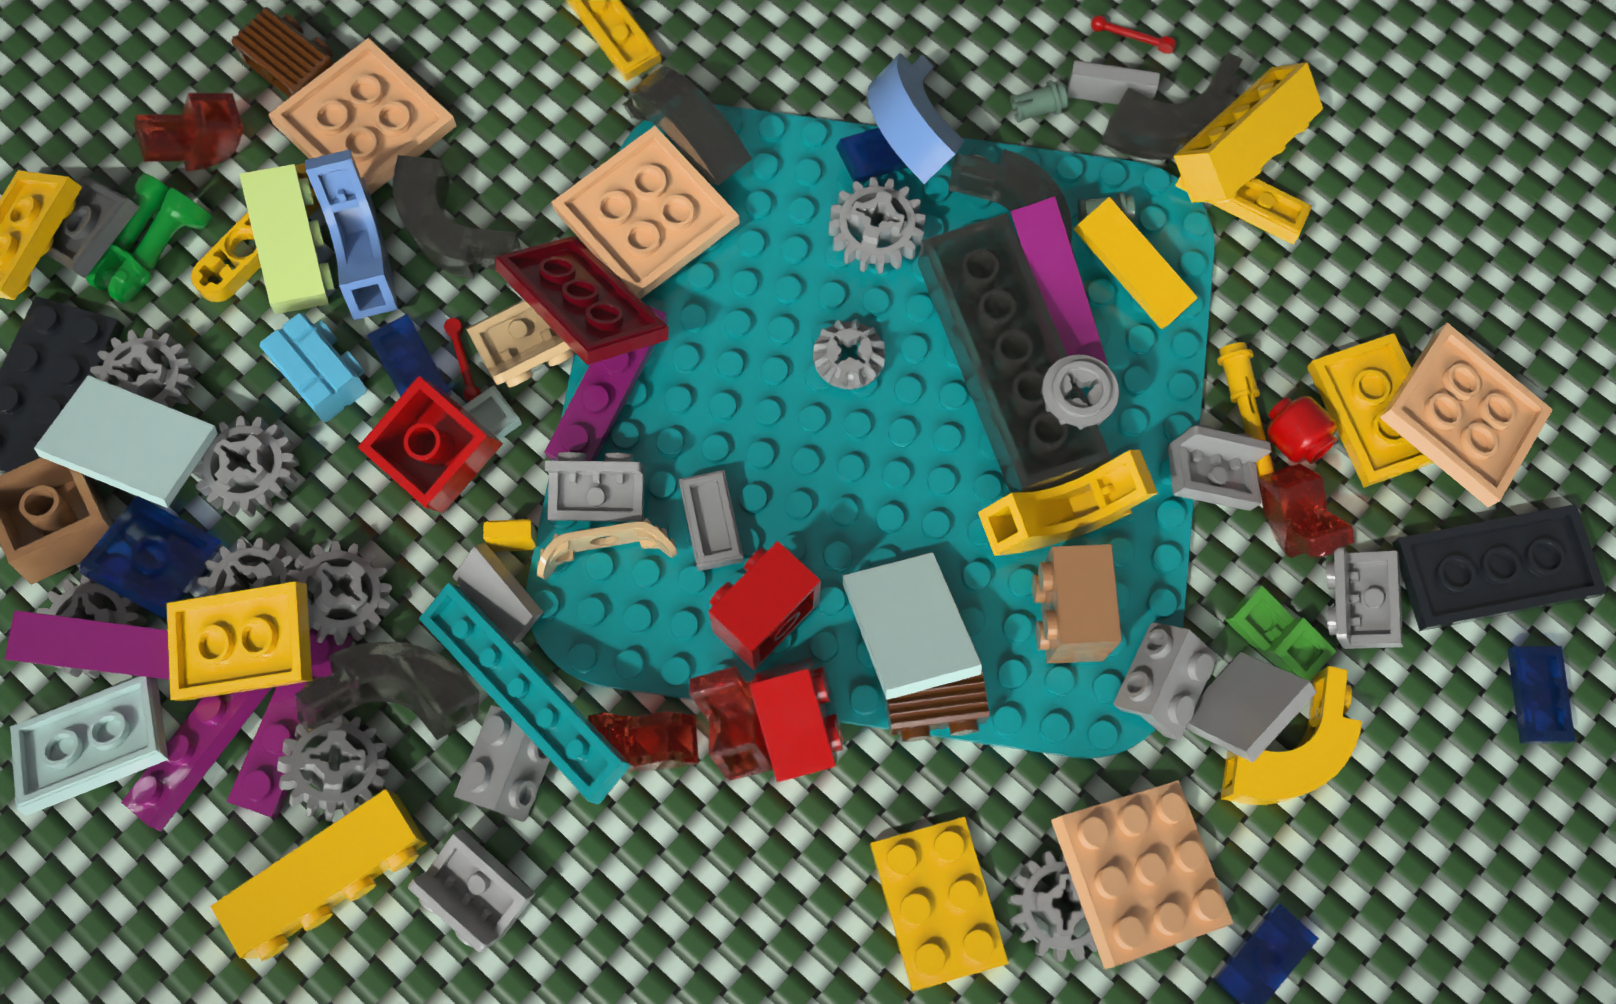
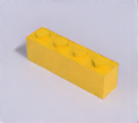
[1174,62,1323,204]
[210,789,427,961]

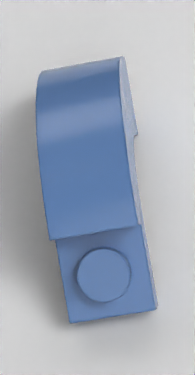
[867,53,964,184]
[305,149,398,320]

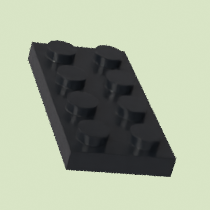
[0,296,125,474]
[1392,504,1607,632]

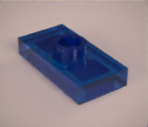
[836,127,908,183]
[367,314,452,396]
[1507,646,1575,744]
[1213,903,1319,1004]

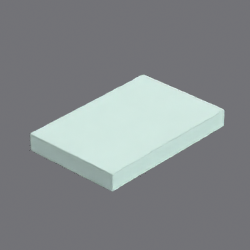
[34,375,218,508]
[843,552,982,700]
[10,676,168,816]

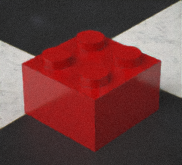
[358,376,503,513]
[708,541,821,671]
[749,657,844,783]

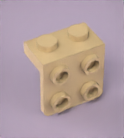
[466,300,575,387]

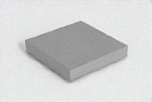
[1186,652,1317,763]

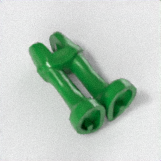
[86,173,213,304]

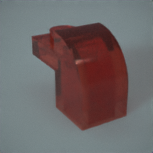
[134,93,244,171]
[1258,463,1354,558]
[689,667,773,781]
[588,711,699,772]

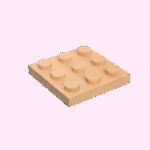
[268,38,456,195]
[551,126,740,300]
[1380,322,1553,507]
[1051,780,1234,969]

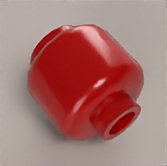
[1266,396,1338,464]

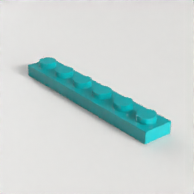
[419,582,631,805]

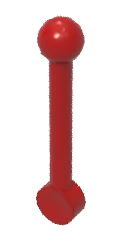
[1091,15,1176,54]
[444,318,481,402]

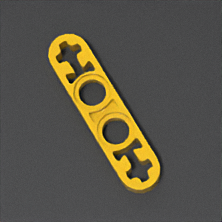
[191,164,320,302]

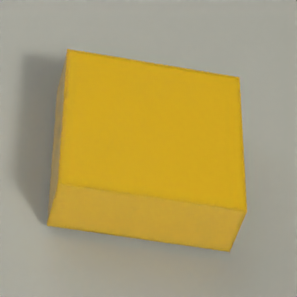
[483,519,537,552]

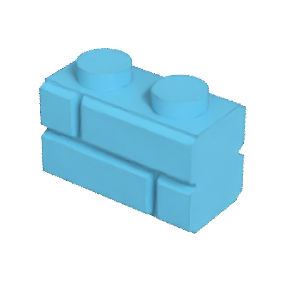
[259,312,367,423]

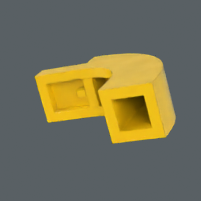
[978,450,1158,556]
[1221,666,1362,805]

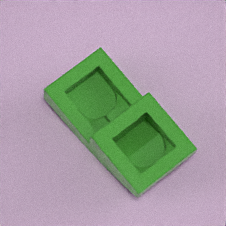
[1224,585,1336,681]

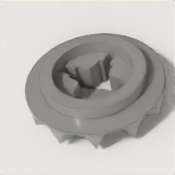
[813,319,885,389]
[1041,355,1119,430]

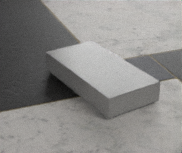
[1066,60,1160,109]
[679,470,744,571]
[452,543,543,644]

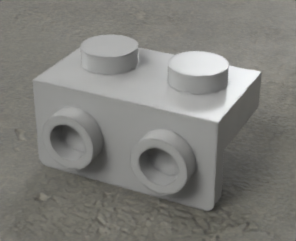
[1168,425,1271,511]
[545,452,645,522]
[1326,547,1403,649]
[1114,623,1218,741]
[453,705,550,822]
[408,829,535,952]

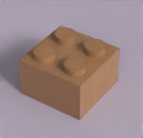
[0,457,122,585]
[1032,544,1121,664]

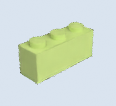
[239,164,334,315]

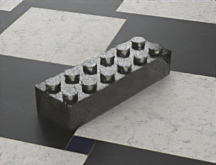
[918,213,1111,493]

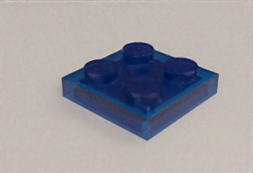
[79,496,221,620]

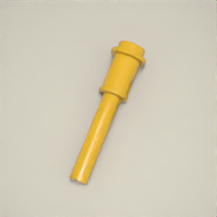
[1217,342,1277,487]

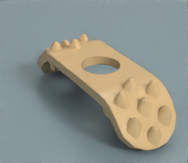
[537,518,678,580]

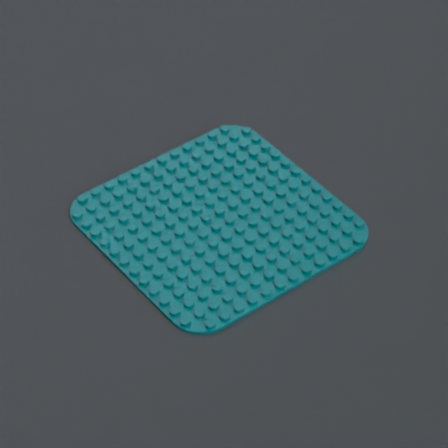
[526,103,1214,759]

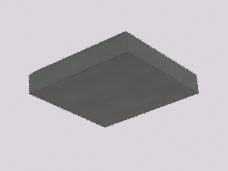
[46,175,140,279]

